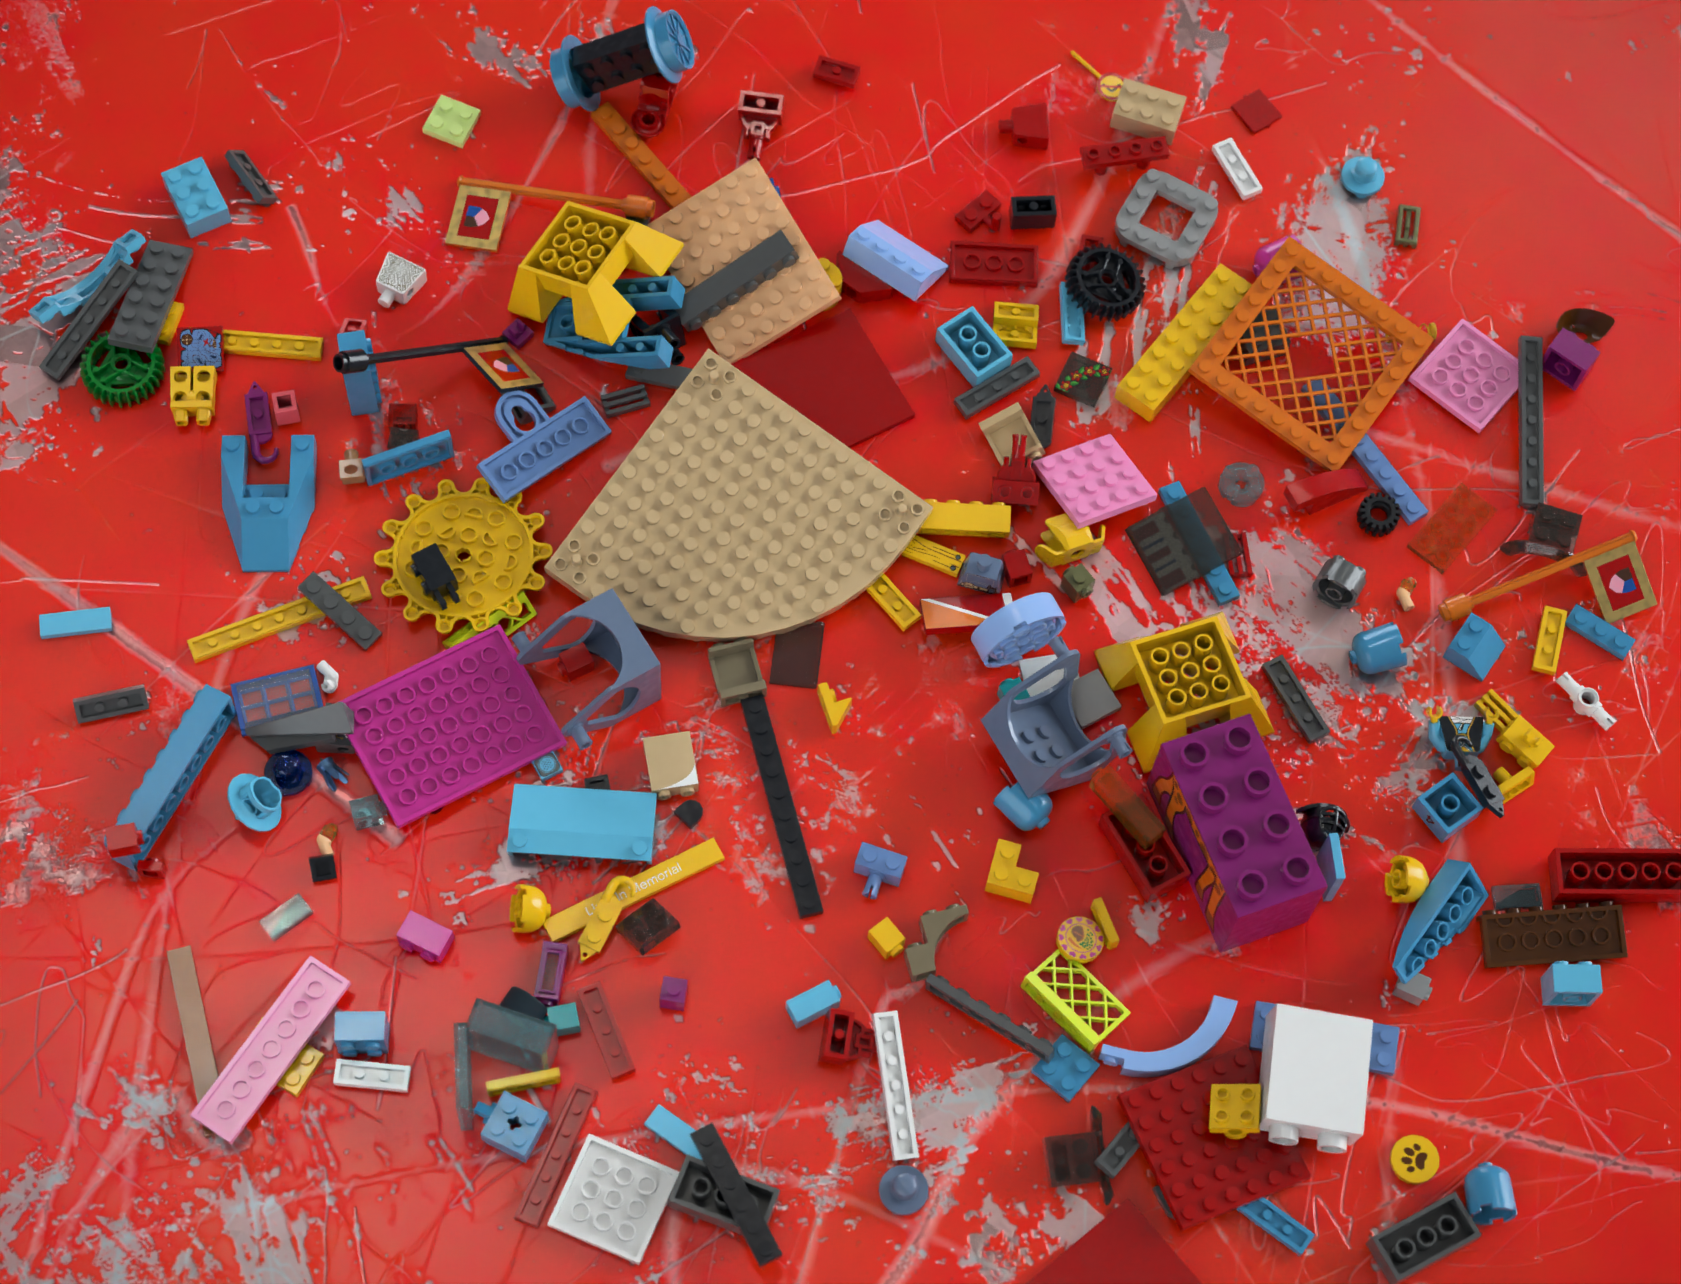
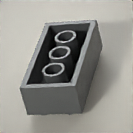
[668,1154,780,1235]
[1366,1192,1482,1284]

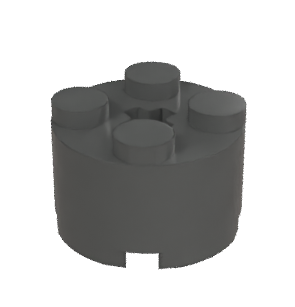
[1312,555,1366,609]

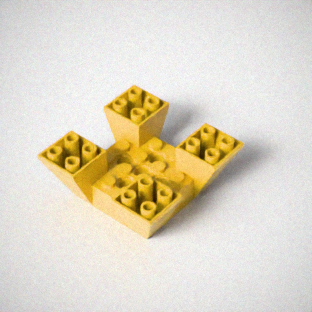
[507,201,684,346]
[1094,611,1275,773]

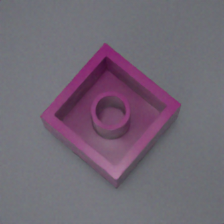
[1543,328,1601,391]

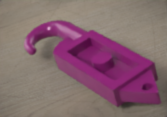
[244,381,279,464]

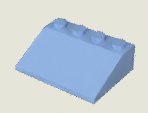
[842,220,949,301]

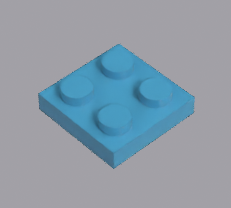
[1031,1034,1100,1103]

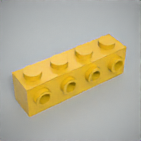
[917,499,1011,538]

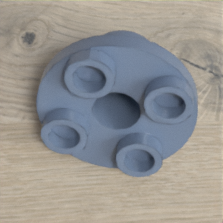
[879,1165,929,1215]

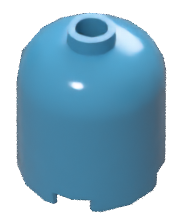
[1349,622,1407,674]
[993,778,1053,831]
[1464,1162,1517,1225]

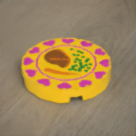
[1056,916,1104,963]

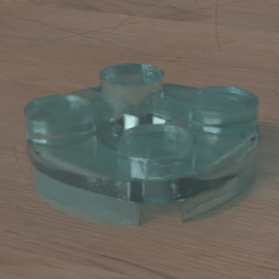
[1218,462,1265,507]

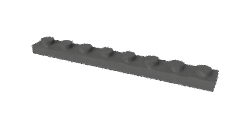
[1518,335,1544,508]

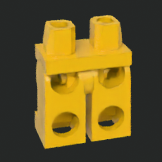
[170,366,217,426]

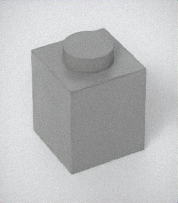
[1392,973,1433,1006]

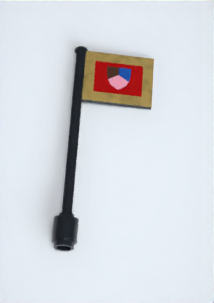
[333,335,544,393]

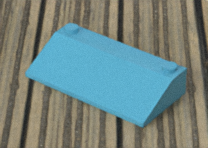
[507,784,657,864]

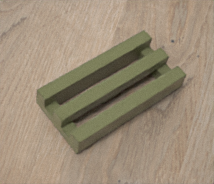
[1394,204,1421,249]

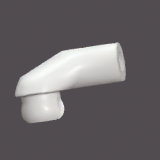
[316,660,339,693]

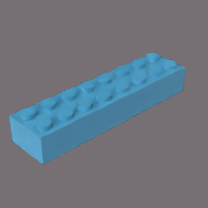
[104,684,237,872]

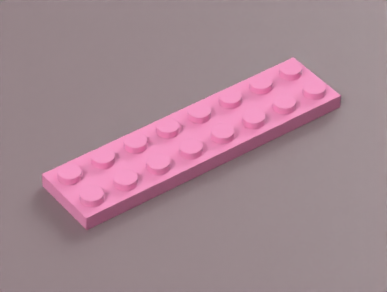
[190,955,351,1144]

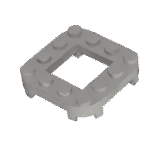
[1114,169,1218,269]

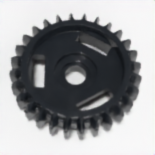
[1064,243,1146,322]

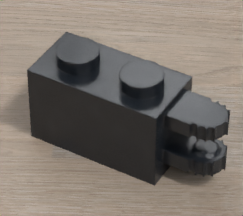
[410,543,460,610]

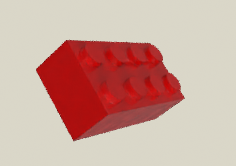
[1098,794,1191,903]

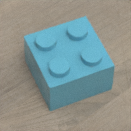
[1540,961,1603,1006]

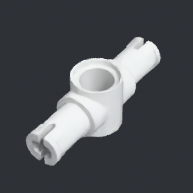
[1556,672,1616,731]

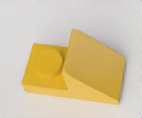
[817,682,852,734]

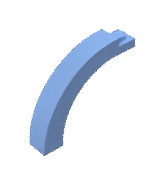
[1098,995,1238,1078]

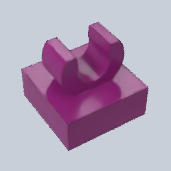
[502,318,534,350]

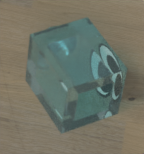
[349,794,387,831]

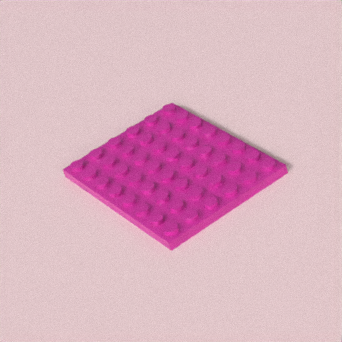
[339,624,567,829]

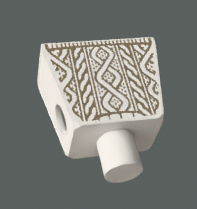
[376,252,427,308]

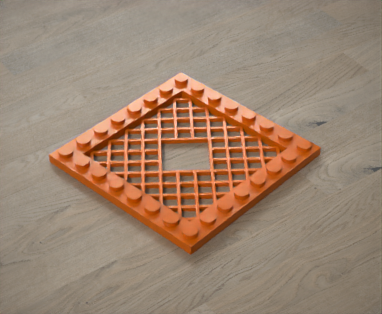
[1188,236,1434,472]

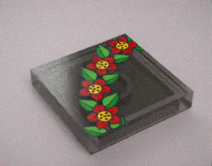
[1054,351,1112,408]

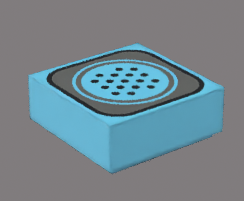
[532,751,563,782]

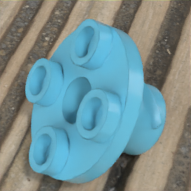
[1340,156,1385,198]

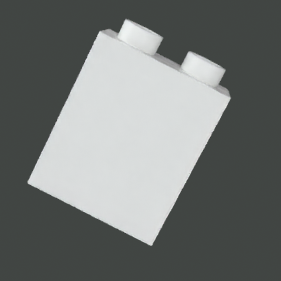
[1259,1003,1373,1153]

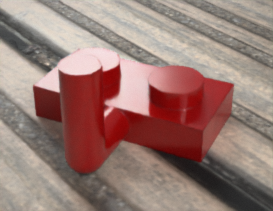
[955,190,1002,233]

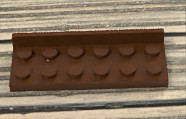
[1476,901,1628,968]

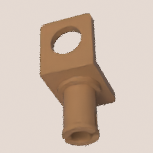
[339,449,366,485]

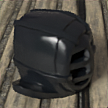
[1296,803,1350,851]

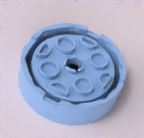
[971,592,1066,668]

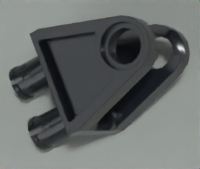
[629,309,686,365]

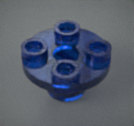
[264,750,313,797]

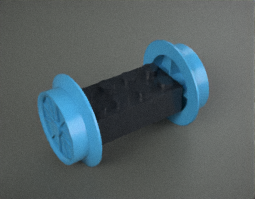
[550,6,695,112]

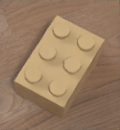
[1110,78,1186,145]

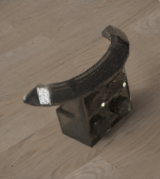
[1500,502,1587,577]
[1042,1106,1114,1205]

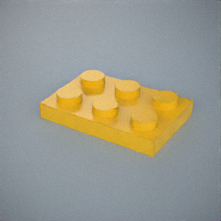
[253,1017,325,1098]

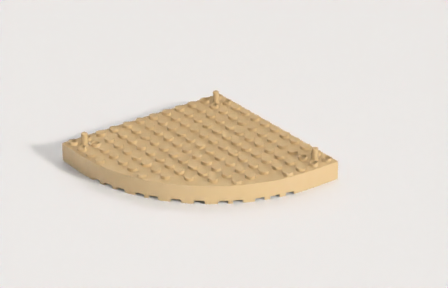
[544,348,933,643]

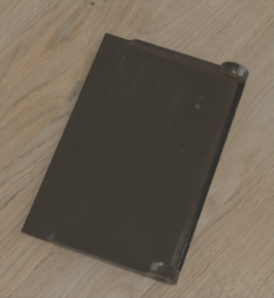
[769,621,825,689]

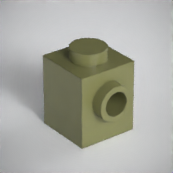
[1060,563,1095,603]

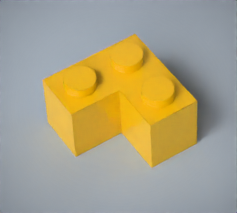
[985,839,1039,904]

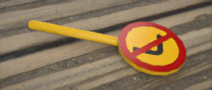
[1070,51,1124,102]

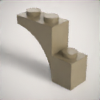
[904,904,969,983]

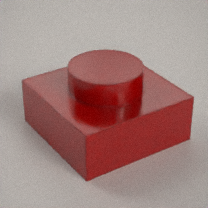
[137,858,166,879]

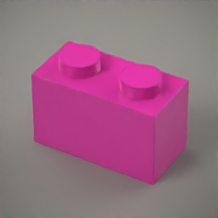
[396,910,455,963]

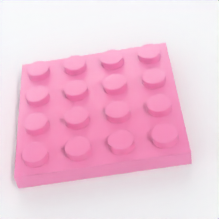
[1408,318,1518,434]
[1032,434,1157,529]

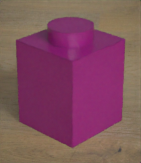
[660,976,688,1011]

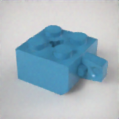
[474,1091,549,1163]

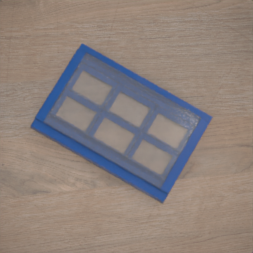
[230,664,323,737]

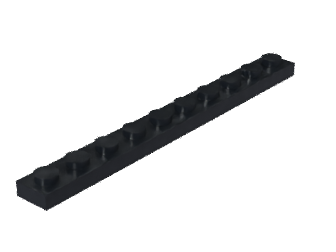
[740,694,823,919]

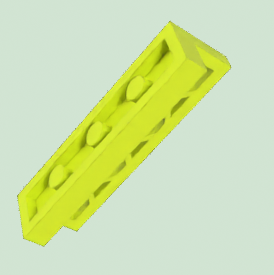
[442,591,537,649]

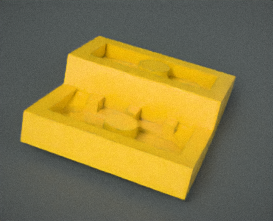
[993,301,1039,349]

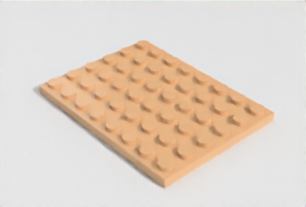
[647,157,842,364]

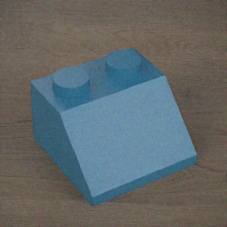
[1443,612,1506,682]

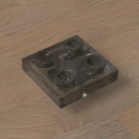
[615,898,681,956]

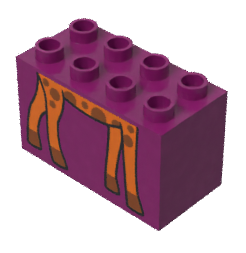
[1146,714,1328,953]

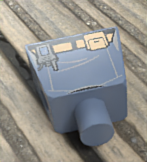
[957,552,1005,594]

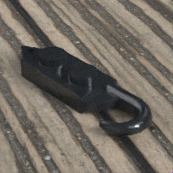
[1030,384,1056,467]
[1451,735,1505,818]

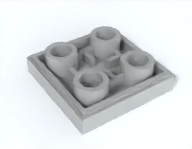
[1071,669,1122,730]

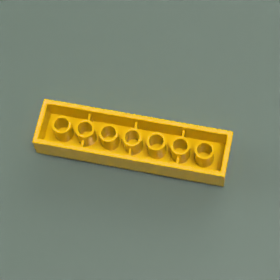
[1114,263,1252,422]

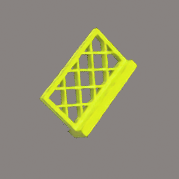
[1020,949,1131,1054]

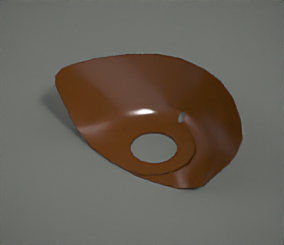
[1556,308,1615,343]

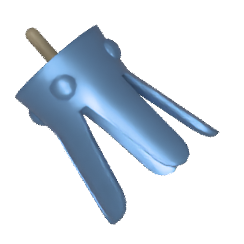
[317,757,350,792]

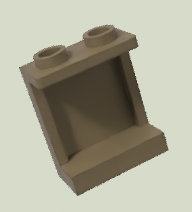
[708,638,767,707]

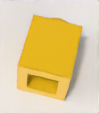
[867,917,906,960]

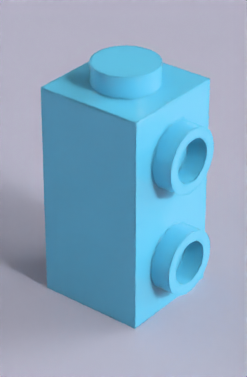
[785,980,842,1029]

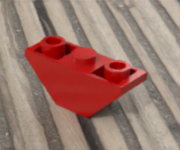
[836,251,893,303]

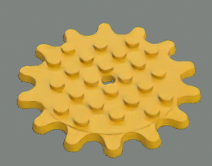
[374,478,553,634]

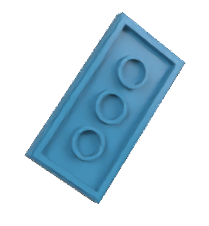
[361,429,454,486]

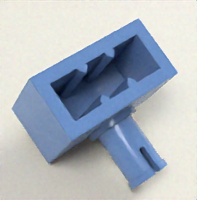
[853,842,907,899]

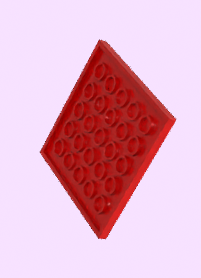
[1117,1045,1312,1231]

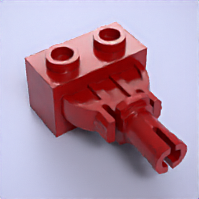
[738,90,785,161]
[991,434,1040,506]
[818,1008,877,1066]

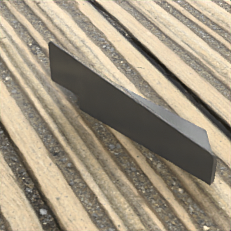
[245,702,354,754]

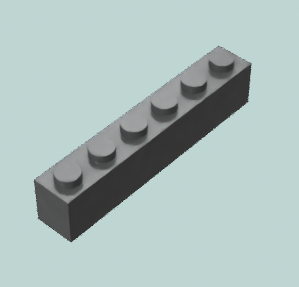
[674,230,799,333]

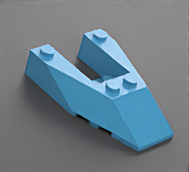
[543,276,685,369]
[221,435,317,572]

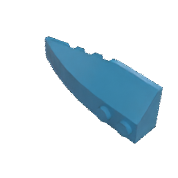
[1392,859,1489,984]

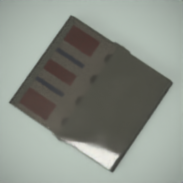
[1125,487,1243,596]

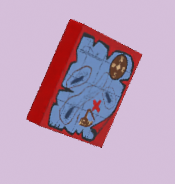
[177,326,225,374]

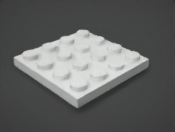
[547,1134,680,1265]

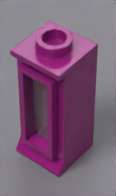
[533,941,568,1008]

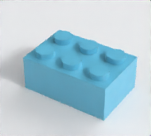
[161,156,232,238]
[935,306,1013,387]

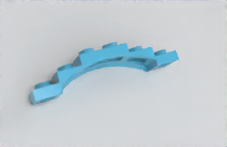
[28,229,146,324]

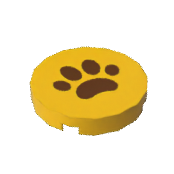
[1389,1135,1439,1185]

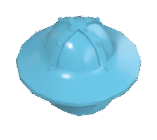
[227,774,282,832]

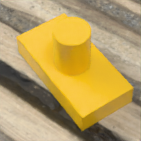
[1493,766,1535,804]

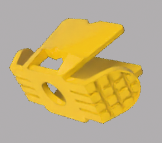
[1035,513,1105,567]

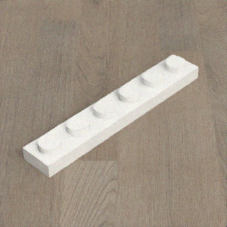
[872,1011,919,1161]

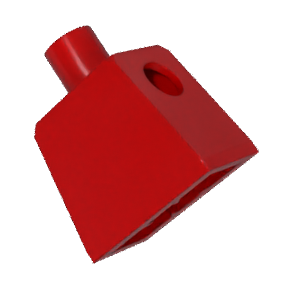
[999,103,1049,150]

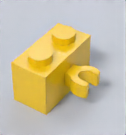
[1495,715,1555,769]

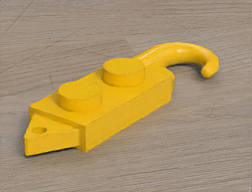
[578,876,636,962]

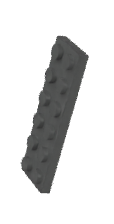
[107,240,193,353]

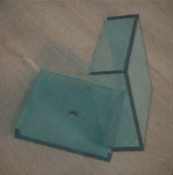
[454,998,559,1131]

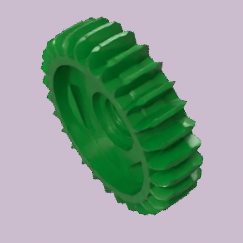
[80,330,165,408]

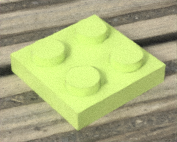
[422,95,481,148]

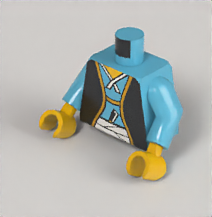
[1426,705,1500,771]

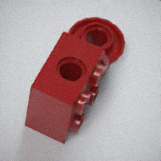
[631,72,679,138]

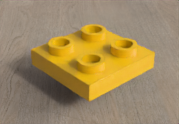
[1209,1084,1262,1139]

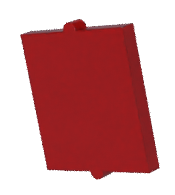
[1231,89,1282,134]

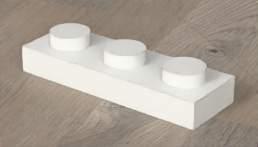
[1211,138,1263,200]
[333,1059,411,1093]

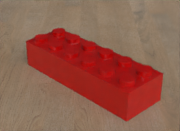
[1548,848,1681,903]

